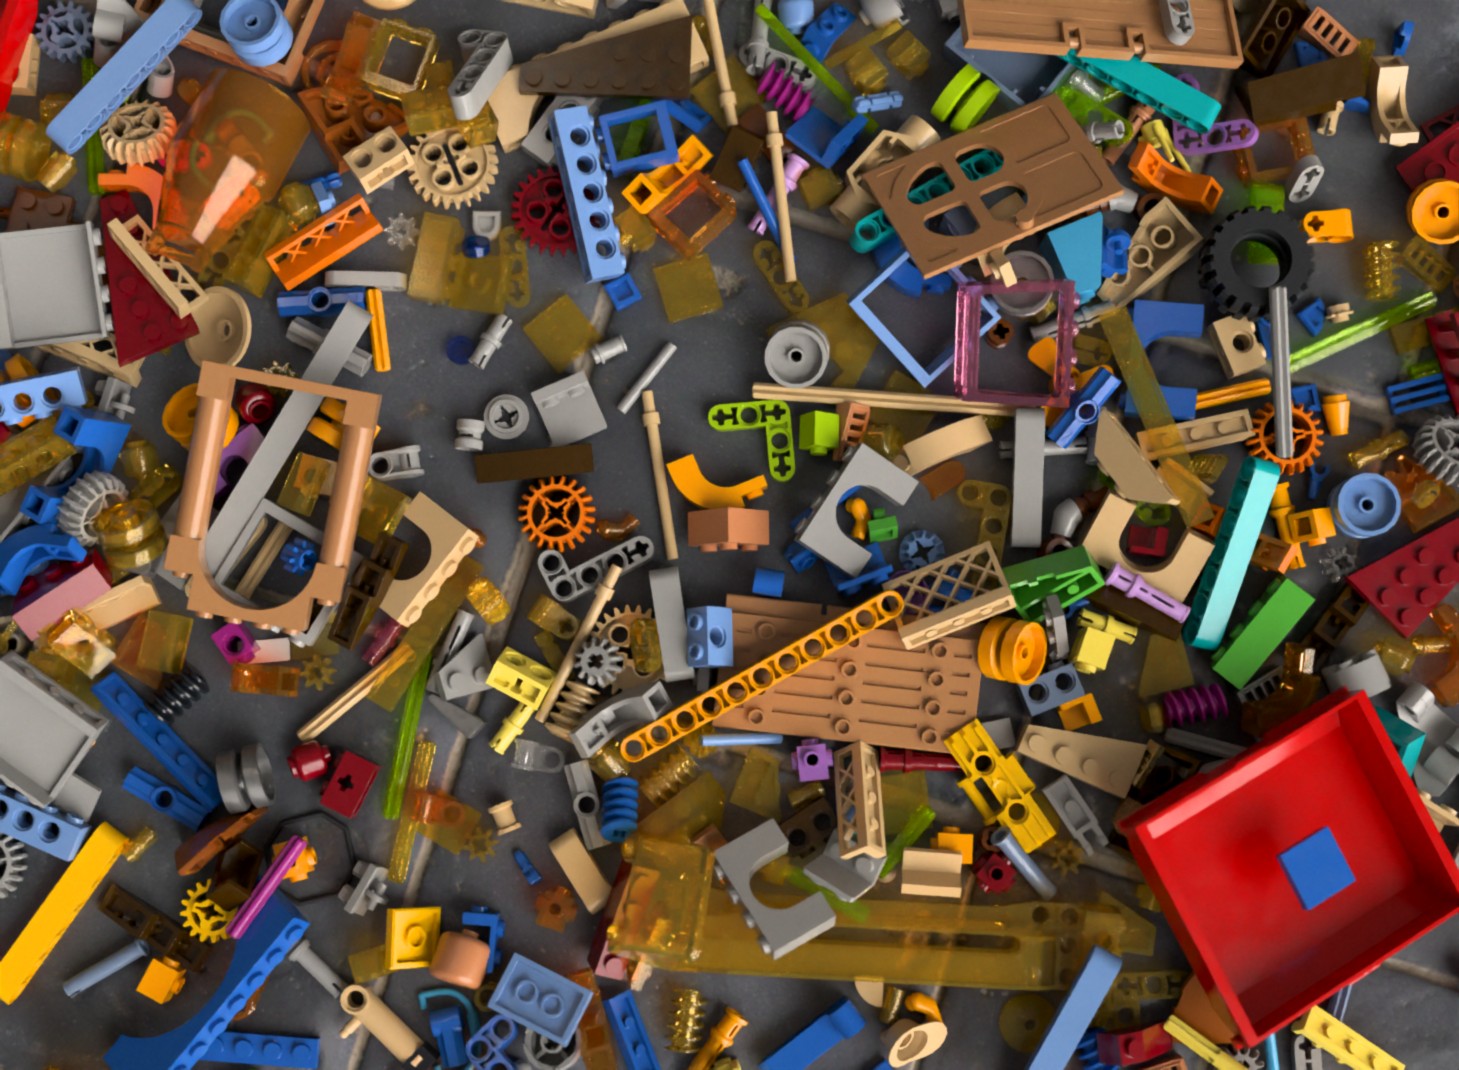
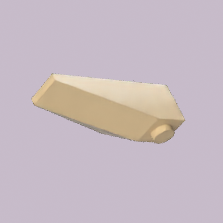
[1097,197,1205,315]

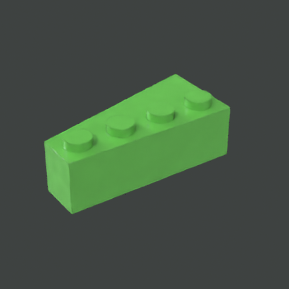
[1210,573,1315,690]

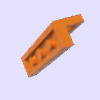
[263,193,383,291]

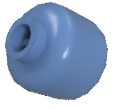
[778,0,815,35]

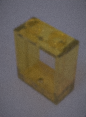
[360,18,440,106]

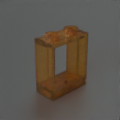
[1230,116,1315,188]
[647,169,737,261]

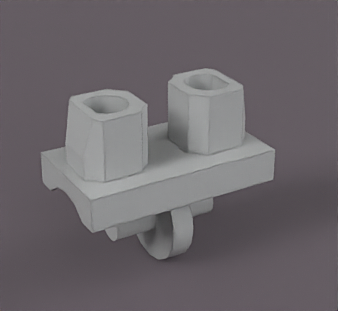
[88,376,136,420]
[338,860,390,916]

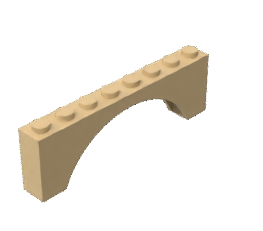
[484,0,709,154]

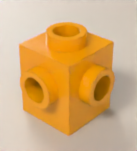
[272,836,317,883]

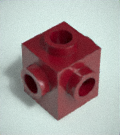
[972,851,1017,894]

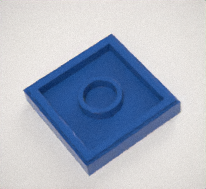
[1275,826,1356,910]

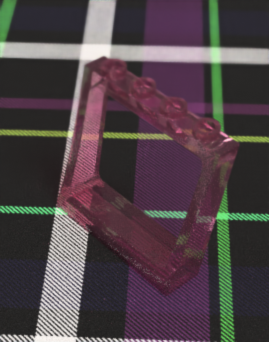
[954,279,1080,408]

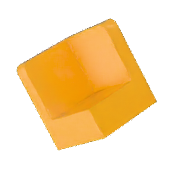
[1055,693,1102,731]

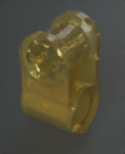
[526,593,582,641]

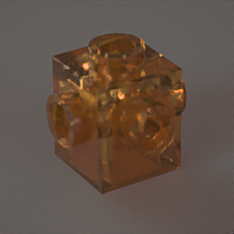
[535,885,579,933]

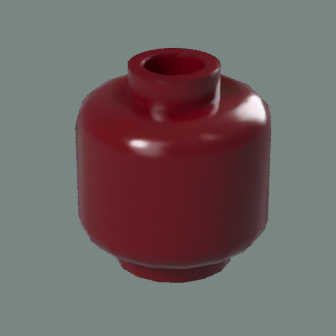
[235,382,276,424]
[286,739,332,782]

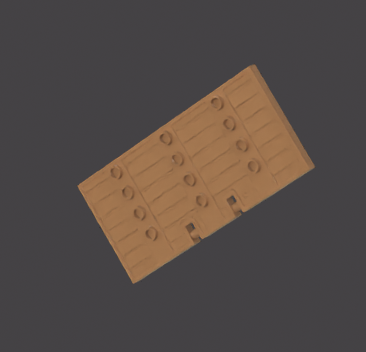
[957,0,1244,69]

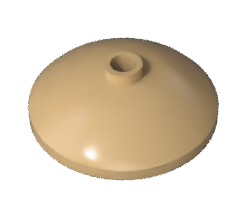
[185,286,252,367]

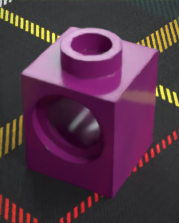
[211,621,261,666]

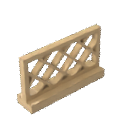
[882,541,1017,650]

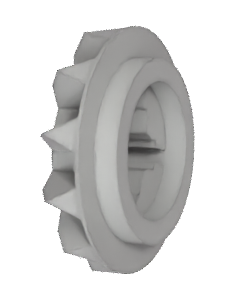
[484,394,530,440]

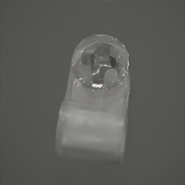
[509,738,567,773]

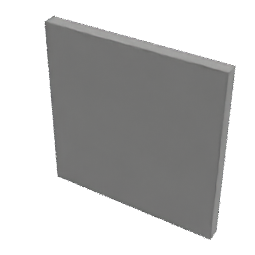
[51,772,102,824]

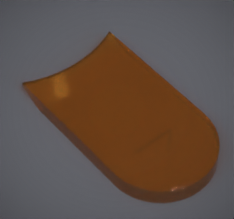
[919,460,965,500]

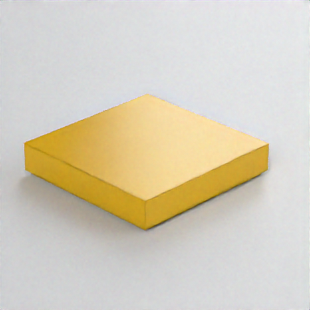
[385,906,441,969]

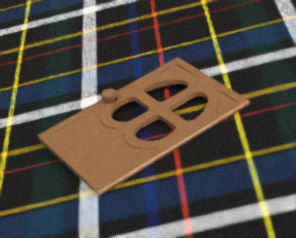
[861,92,1124,280]

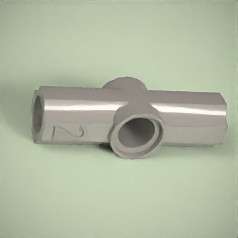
[286,316,373,377]
[564,759,611,850]

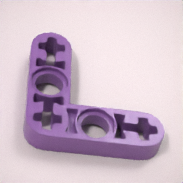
[1173,73,1259,156]

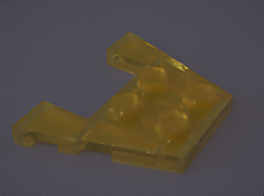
[765,292,880,406]

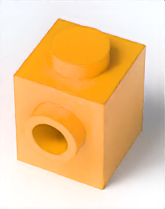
[1287,507,1336,547]
[929,826,973,864]
[136,955,186,1004]

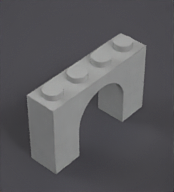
[794,443,919,578]
[710,818,836,961]

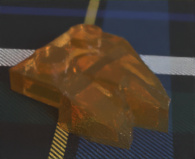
[1384,455,1459,534]

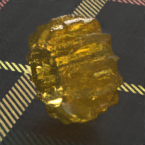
[464,576,511,626]

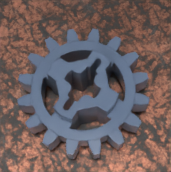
[35,1,95,63]

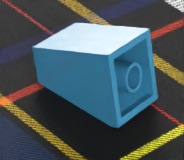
[1039,212,1103,308]

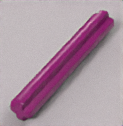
[225,835,307,939]

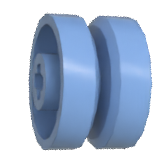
[219,0,293,67]
[1326,473,1401,540]

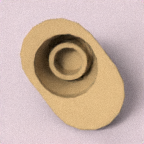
[880,1018,947,1067]

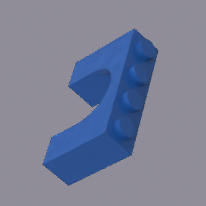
[1119,300,1204,422]
[19,406,131,525]

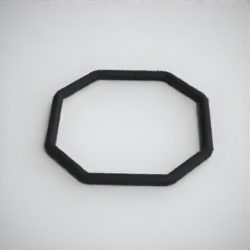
[264,811,357,906]

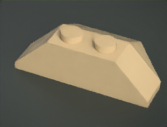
[1094,410,1181,505]

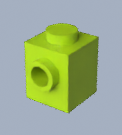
[799,411,839,456]

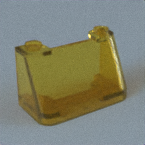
[607,834,715,971]

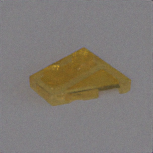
[728,747,782,823]

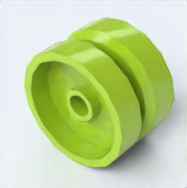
[930,64,1001,134]

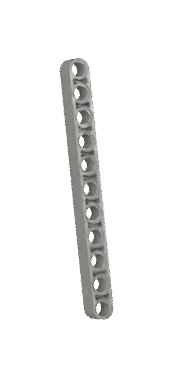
[205,300,374,579]

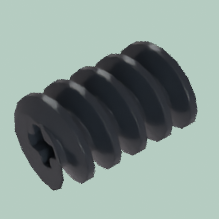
[143,663,210,725]

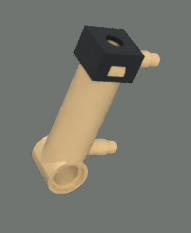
[339,981,440,1070]

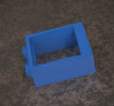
[595,100,680,178]

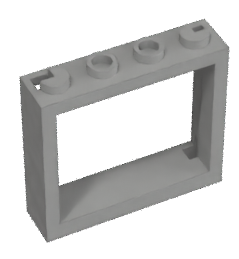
[214,498,367,648]

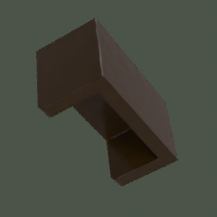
[709,124,766,193]
[205,838,264,912]

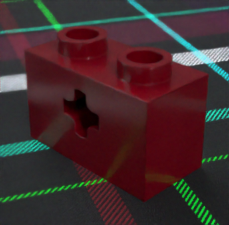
[319,750,382,818]

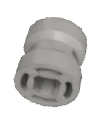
[454,419,485,452]

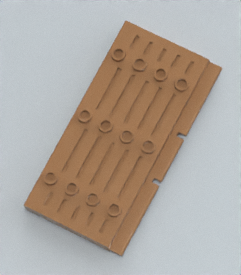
[712,594,986,754]

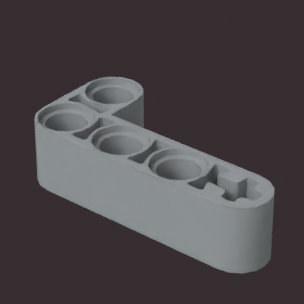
[447,29,513,120]
[538,536,655,603]
[649,566,695,683]

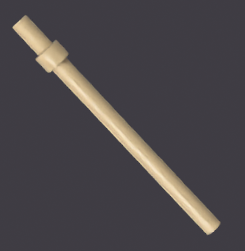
[703,0,738,129]
[766,111,796,282]
[641,390,678,560]
[535,563,623,723]

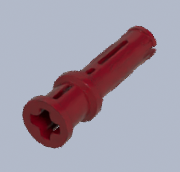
[879,746,965,774]

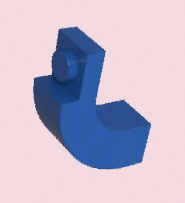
[871,219,952,299]
[0,524,87,596]

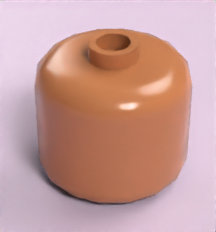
[429,929,490,990]

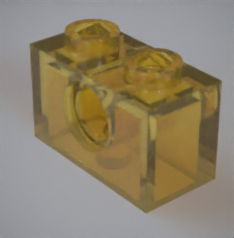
[46,609,118,678]

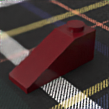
[1096,1019,1173,1066]

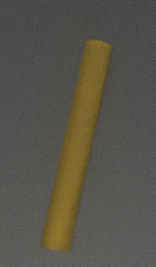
[824,18,903,69]

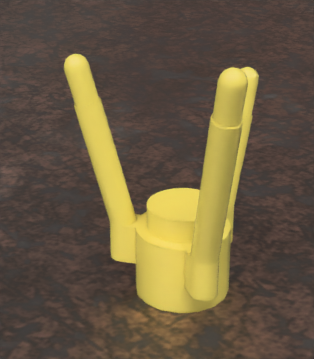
[1138,119,1193,173]

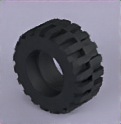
[1197,206,1316,322]

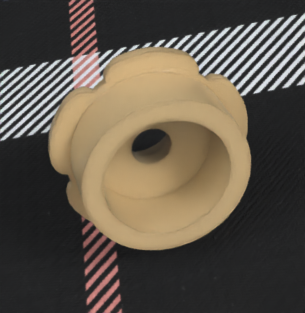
[1325,303,1354,324]

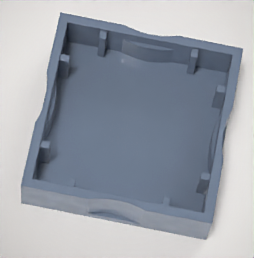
[941,25,1076,111]

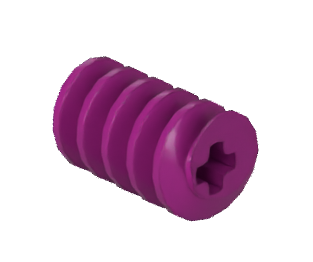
[756,61,817,122]
[1163,683,1228,729]

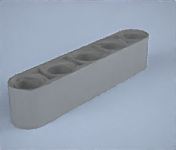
[1010,407,1045,548]

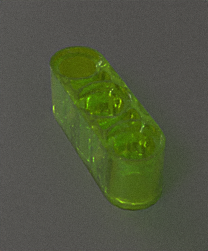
[1247,183,1284,266]

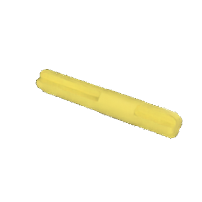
[1163,1015,1249,1070]

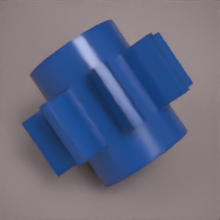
[280,537,318,576]

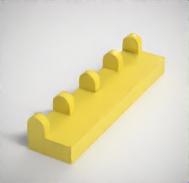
[1291,1005,1405,1070]

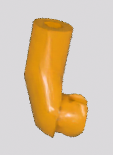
[845,497,871,540]
[905,992,943,1023]

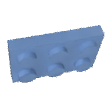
[487,952,594,1047]

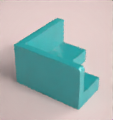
[1374,706,1426,778]

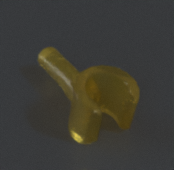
[0,620,19,655]

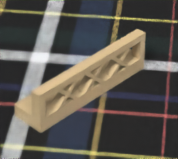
[107,214,209,319]
[35,333,146,388]
[38,575,162,651]
[833,741,886,860]

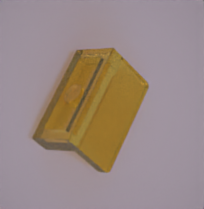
[277,452,331,517]
[137,610,194,674]

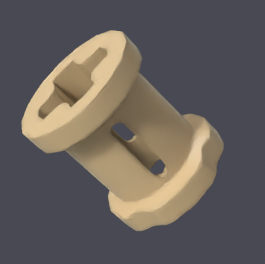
[487,800,522,836]

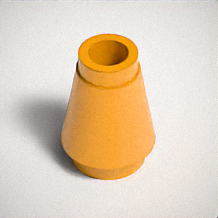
[1321,394,1350,436]

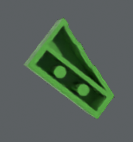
[995,545,1105,623]

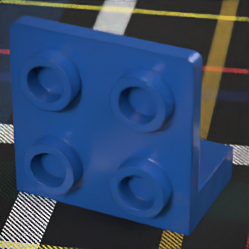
[785,107,868,169]
[824,542,893,597]

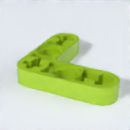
[708,400,795,483]

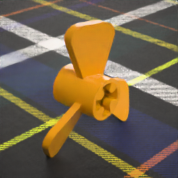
[1028,337,1114,428]

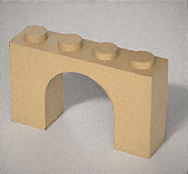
[1077,488,1215,603]
[349,492,479,627]

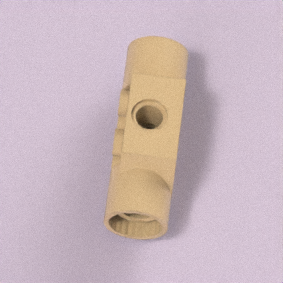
[830,115,940,232]

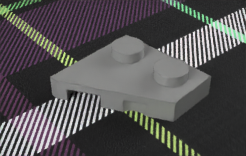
[434,634,494,702]

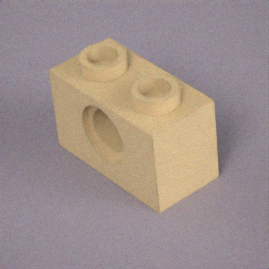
[1206,315,1266,380]

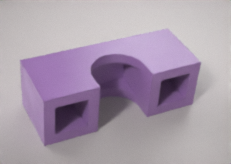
[212,423,266,505]

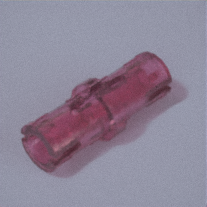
[361,617,406,667]

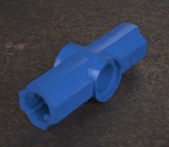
[277,287,367,318]
[1045,366,1121,449]
[122,765,210,832]

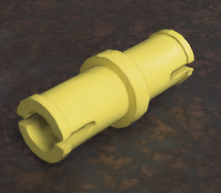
[1076,608,1138,645]
[488,702,536,755]

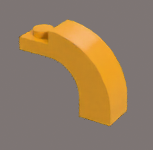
[622,134,714,214]
[666,454,768,510]

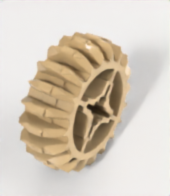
[99,99,179,167]

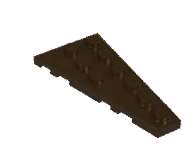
[519,15,692,101]

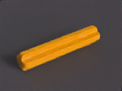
[365,289,391,372]
[1196,378,1271,410]

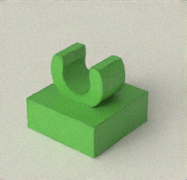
[867,507,898,544]

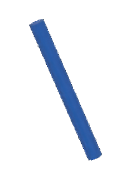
[737,157,797,261]

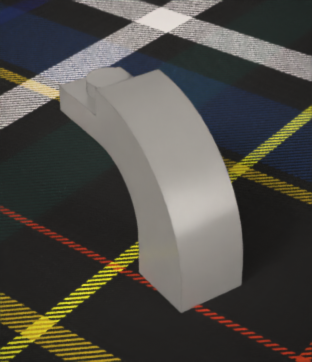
[568,681,673,758]

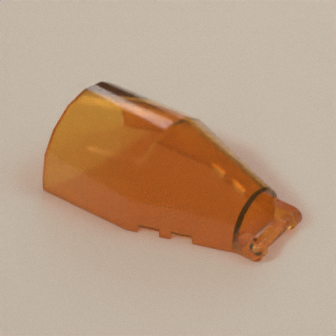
[145,68,311,273]

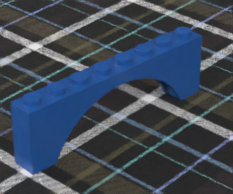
[103,875,311,1070]

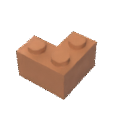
[688,507,769,552]

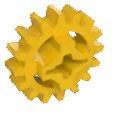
[180,878,238,943]

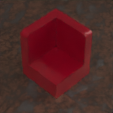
[1125,525,1169,559]

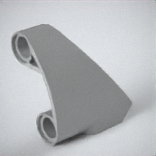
[92,0,175,98]
[1396,681,1459,797]

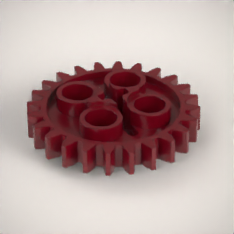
[511,166,600,257]

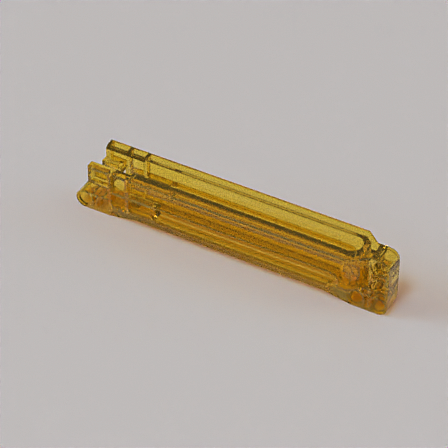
[649,879,1084,991]

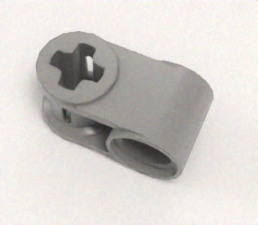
[368,445,425,481]

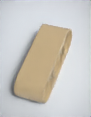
[548,828,612,915]

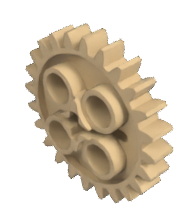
[407,120,499,210]
[588,605,666,695]

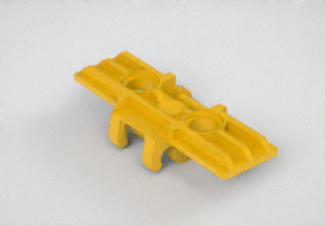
[943,718,1057,854]

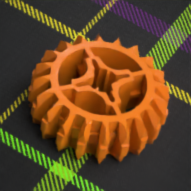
[1245,400,1324,476]
[518,476,596,553]

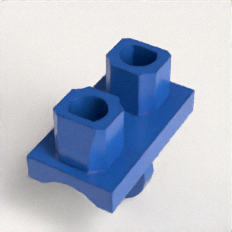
[1101,224,1131,278]

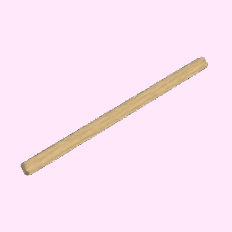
[752,382,1036,417]

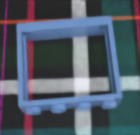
[846,247,1002,388]

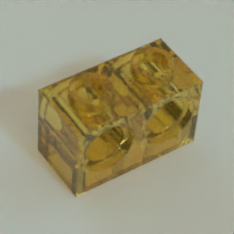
[27,647,79,692]

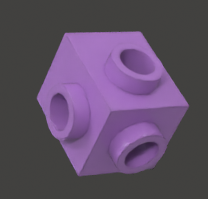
[791,738,833,782]

